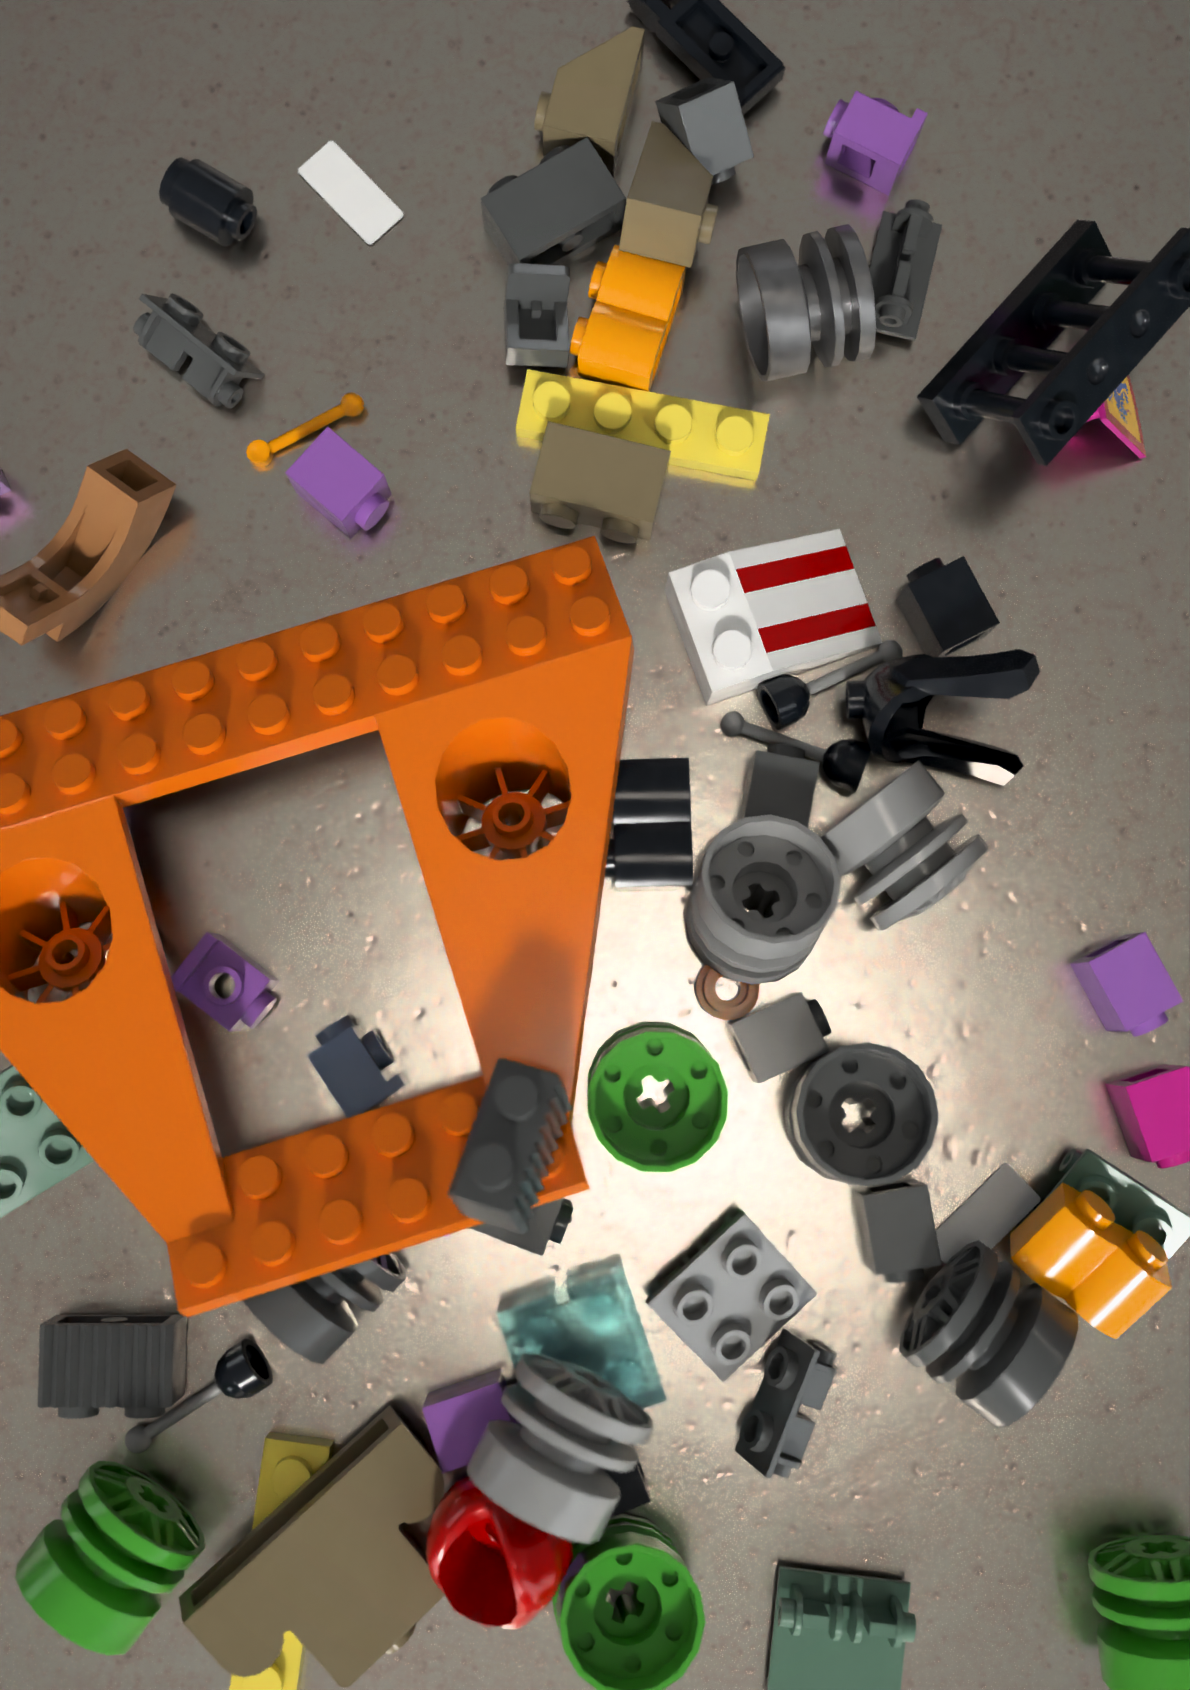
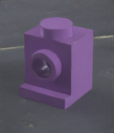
[823,91,928,196]
[171,932,279,1032]

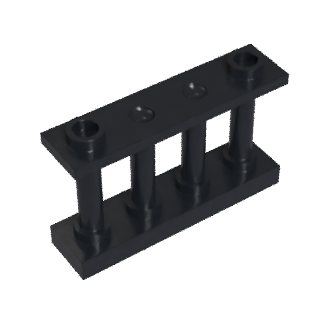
[917,220,1190,466]

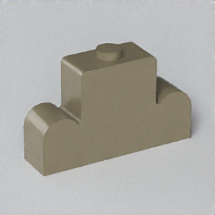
[179,1405,445,1688]

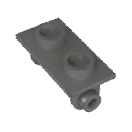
[869,199,942,341]
[133,294,265,409]
[735,1328,838,1479]

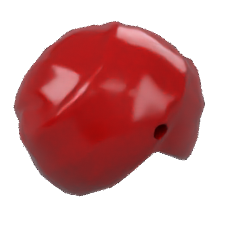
[426,1476,573,1630]

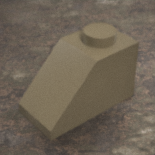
[534,26,645,174]
[619,121,719,268]

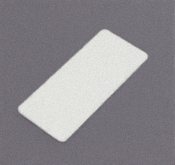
[298,141,403,245]
[936,1164,1040,1264]

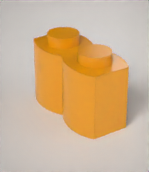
[570,245,686,392]
[1010,1182,1172,1339]

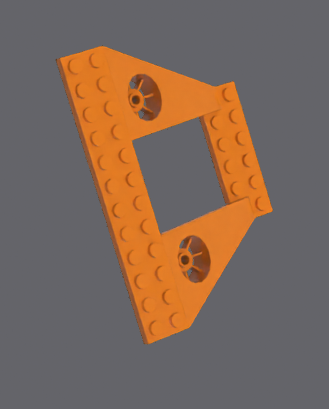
[0,536,634,1317]

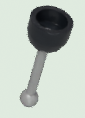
[757,640,903,730]
[721,711,871,793]
[125,1338,273,1453]

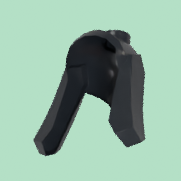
[845,649,1040,786]

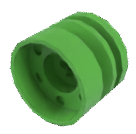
[587,1021,729,1173]
[15,1461,205,1656]
[552,1513,705,1690]
[1088,1535,1190,1690]

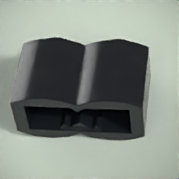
[605,758,693,892]

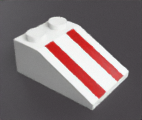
[665,529,882,706]

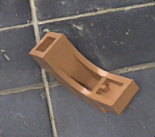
[0,449,176,646]

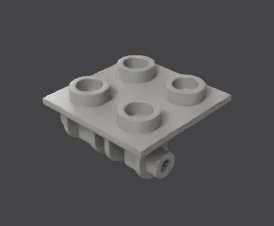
[645,1210,818,1382]

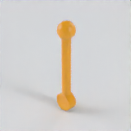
[246,392,364,467]

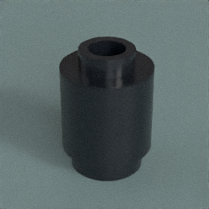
[159,157,257,246]

